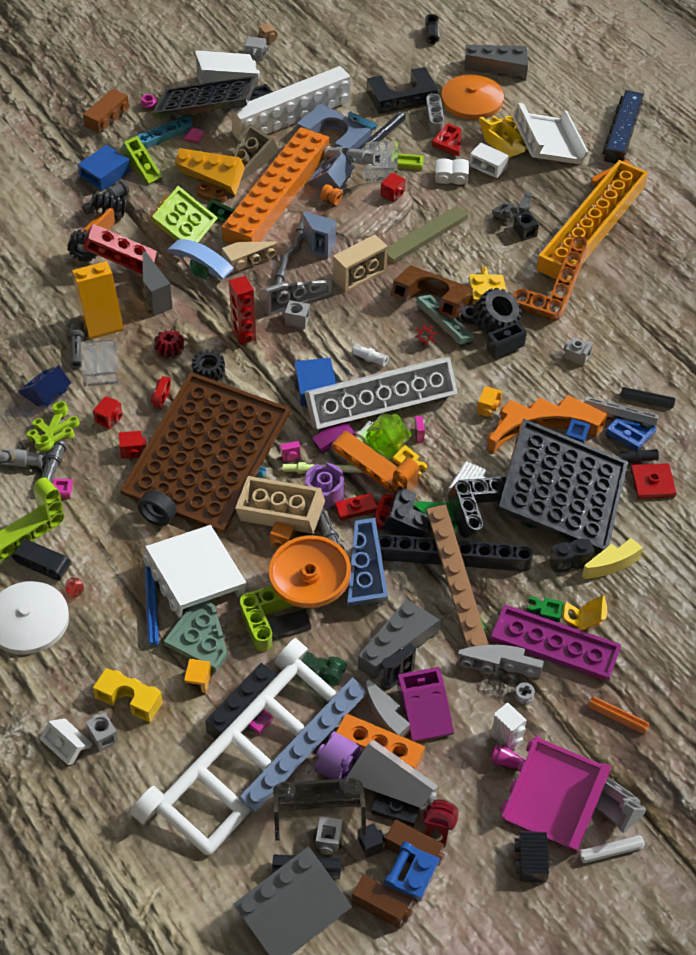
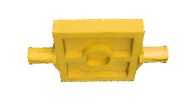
[468,267,506,304]

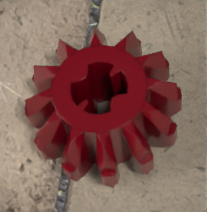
[154,329,185,359]

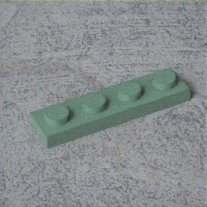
[416,295,474,344]

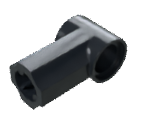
[424,14,439,44]

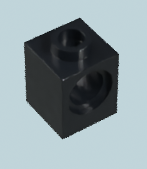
[513,211,539,241]

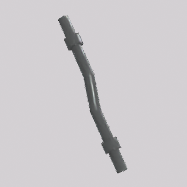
[275,215,303,285]

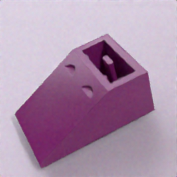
[397,667,454,742]

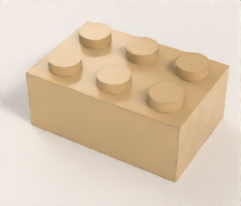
[333,235,388,293]

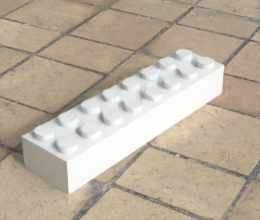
[231,66,350,140]
[304,357,458,429]

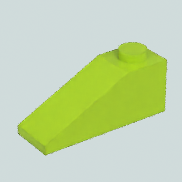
[120,136,163,185]

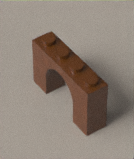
[390,265,473,319]
[352,820,445,929]

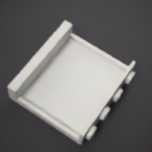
[512,103,588,164]
[143,525,246,618]

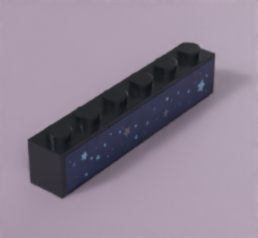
[602,90,644,164]

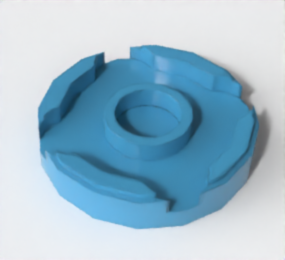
[348,111,378,130]

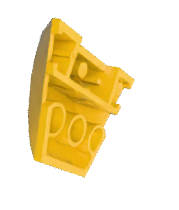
[479,116,528,158]

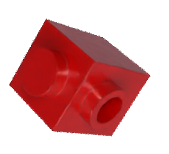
[380,173,406,202]
[93,396,123,429]
[119,430,147,459]

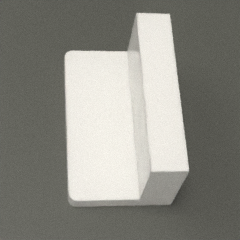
[39,719,93,765]

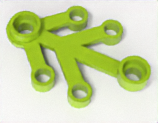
[27,401,80,452]

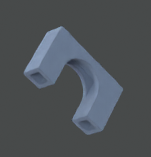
[297,104,371,149]

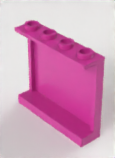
[500,734,611,852]

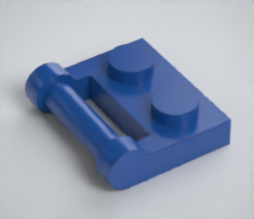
[383,842,440,901]

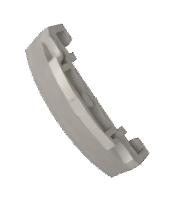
[596,778,646,834]

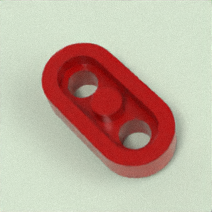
[151,376,171,409]
[373,494,392,530]

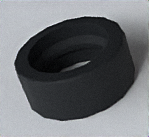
[137,490,177,526]

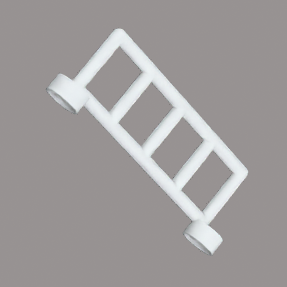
[129,638,337,855]

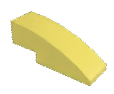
[582,538,643,579]

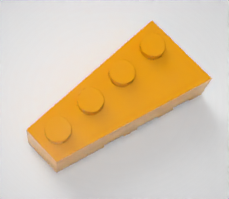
[174,148,245,196]

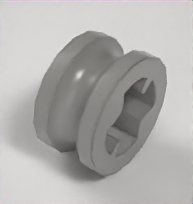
[515,683,535,704]

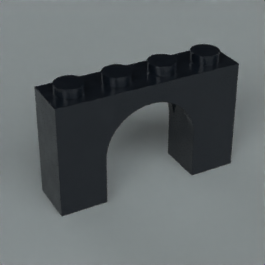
[366,67,438,114]

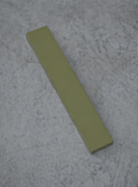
[387,205,468,264]

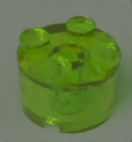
[366,414,411,457]

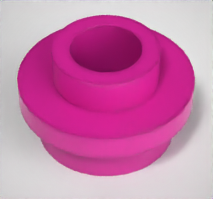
[141,94,156,109]

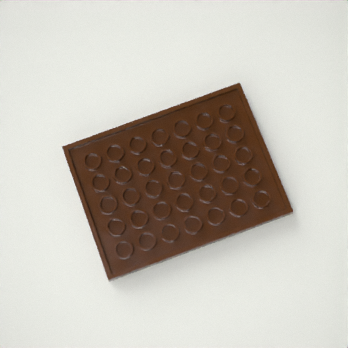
[120,372,291,534]

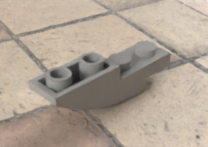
[457,645,544,679]

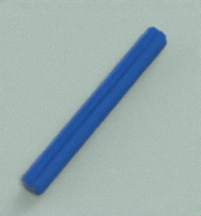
[144,563,159,647]

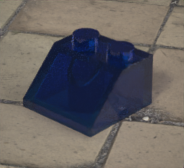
[18,365,71,406]

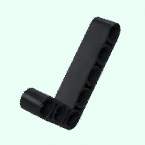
[447,477,505,539]

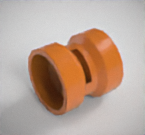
[320,184,343,205]

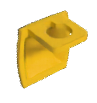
[562,596,607,631]

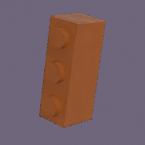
[83,89,129,134]

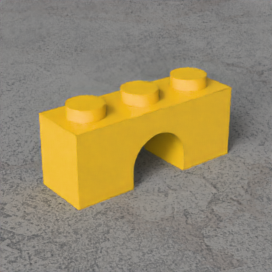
[93,668,163,723]

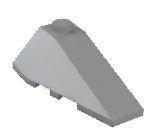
[259,280,332,316]

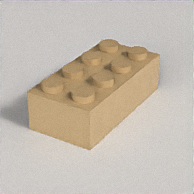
[235,476,325,534]

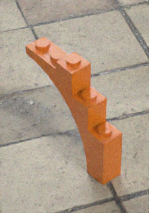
[487,395,607,453]

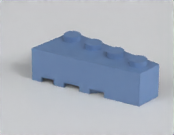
[348,518,388,607]

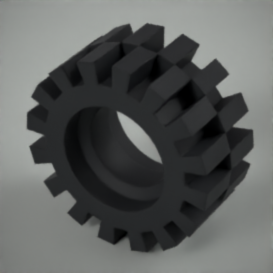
[67,229,97,262]
[192,349,225,381]

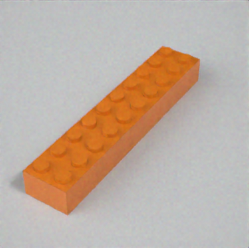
[222,127,329,244]

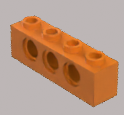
[336,713,425,770]

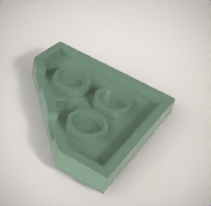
[164,601,228,672]

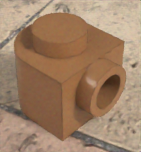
[258,23,278,44]

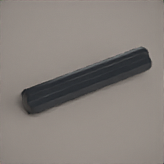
[621,387,675,408]

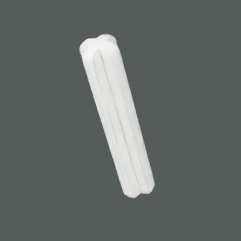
[579,836,645,863]

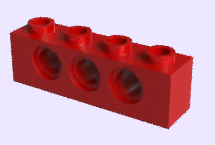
[83,224,157,274]
[229,275,256,345]

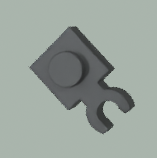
[518,191,532,215]
[491,202,520,219]

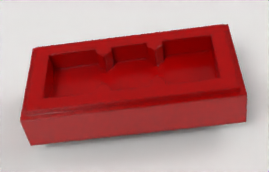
[335,493,377,521]

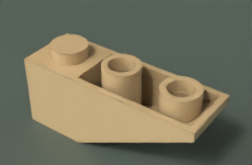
[222,241,278,273]

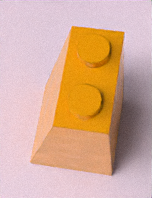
[72,261,124,340]

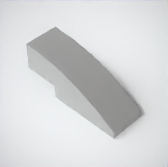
[366,680,410,738]

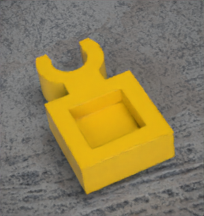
[392,445,428,478]

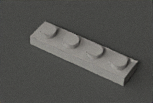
[584,397,659,427]

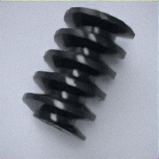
[89,190,127,218]

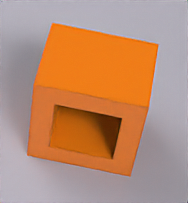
[270,522,295,549]

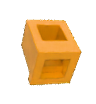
[477,386,502,418]

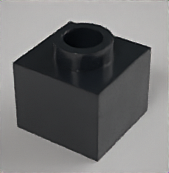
[357,823,385,858]

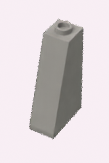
[345,740,438,808]

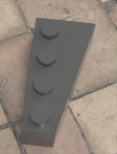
[464,44,528,81]
[358,599,440,679]

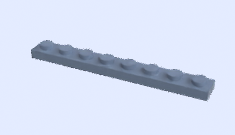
[238,677,367,814]

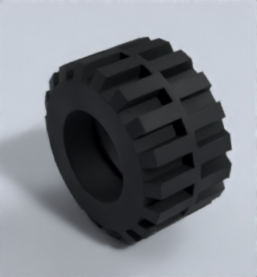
[472,288,522,335]

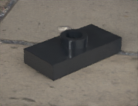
[371,793,420,827]

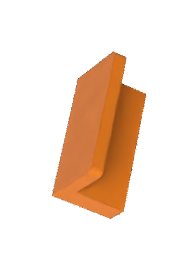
[82,208,115,233]

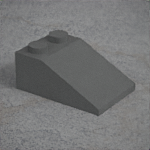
[142,251,173,316]

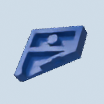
[605,419,657,450]

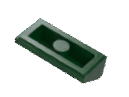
[206,199,235,223]

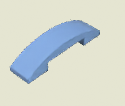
[168,239,233,280]

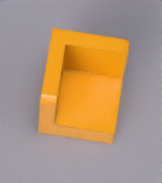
[184,659,211,693]

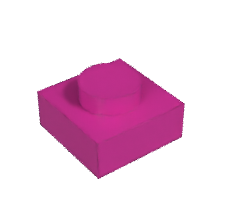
[280,441,301,462]

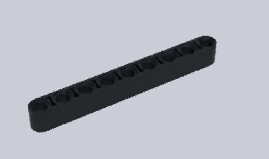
[378,534,534,572]

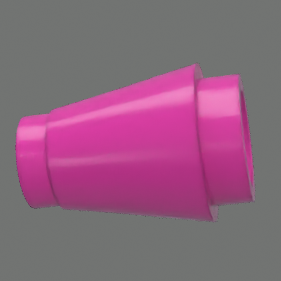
[490,744,524,769]

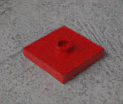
[631,463,677,499]

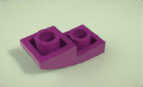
[312,422,356,453]

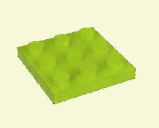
[150,186,217,243]

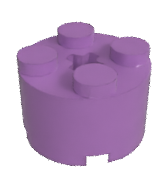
[305,463,344,510]
[314,731,362,785]

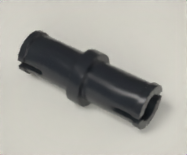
[619,448,659,464]

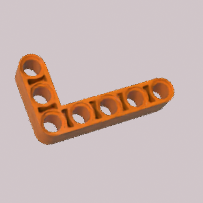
[513,236,588,320]
[331,431,420,494]

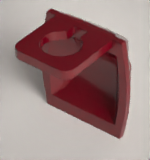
[423,799,459,848]

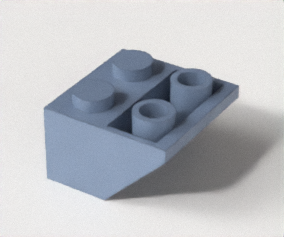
[303,211,336,259]

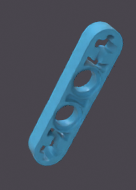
[138,116,193,149]

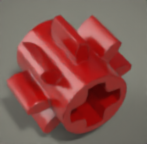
[414,324,437,346]

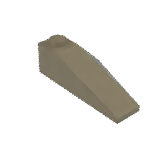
[232,124,279,181]

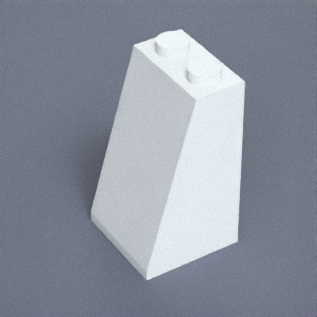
[195,51,260,86]

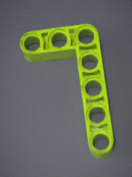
[0,477,65,562]
[240,586,293,652]

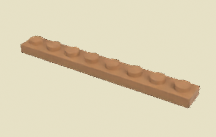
[426,505,488,648]

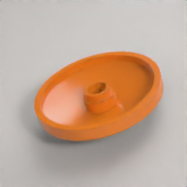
[441,75,504,120]
[269,536,351,608]

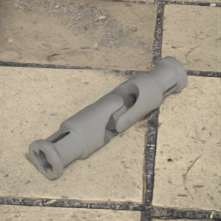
[323,146,382,166]
[0,449,45,469]

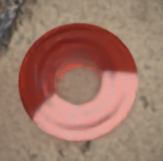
[65,577,84,597]

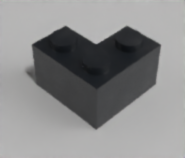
[382,486,429,537]

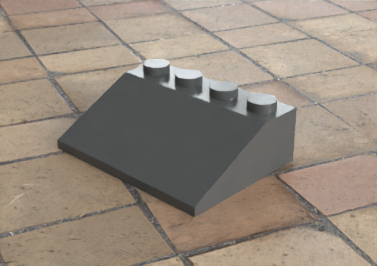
[233,846,352,955]

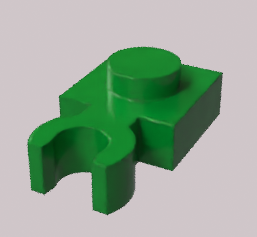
[526,597,564,623]

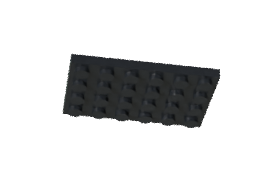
[153,76,257,120]

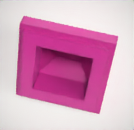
[184,127,205,143]

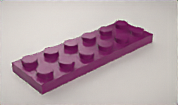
[490,604,622,682]

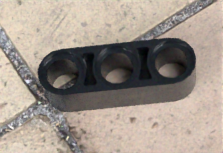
[12,539,72,581]

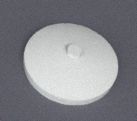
[0,581,69,655]

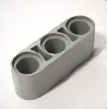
[426,94,444,136]

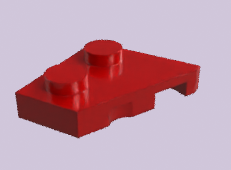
[432,123,461,157]

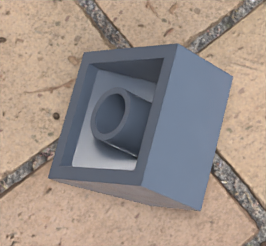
[307,153,355,190]

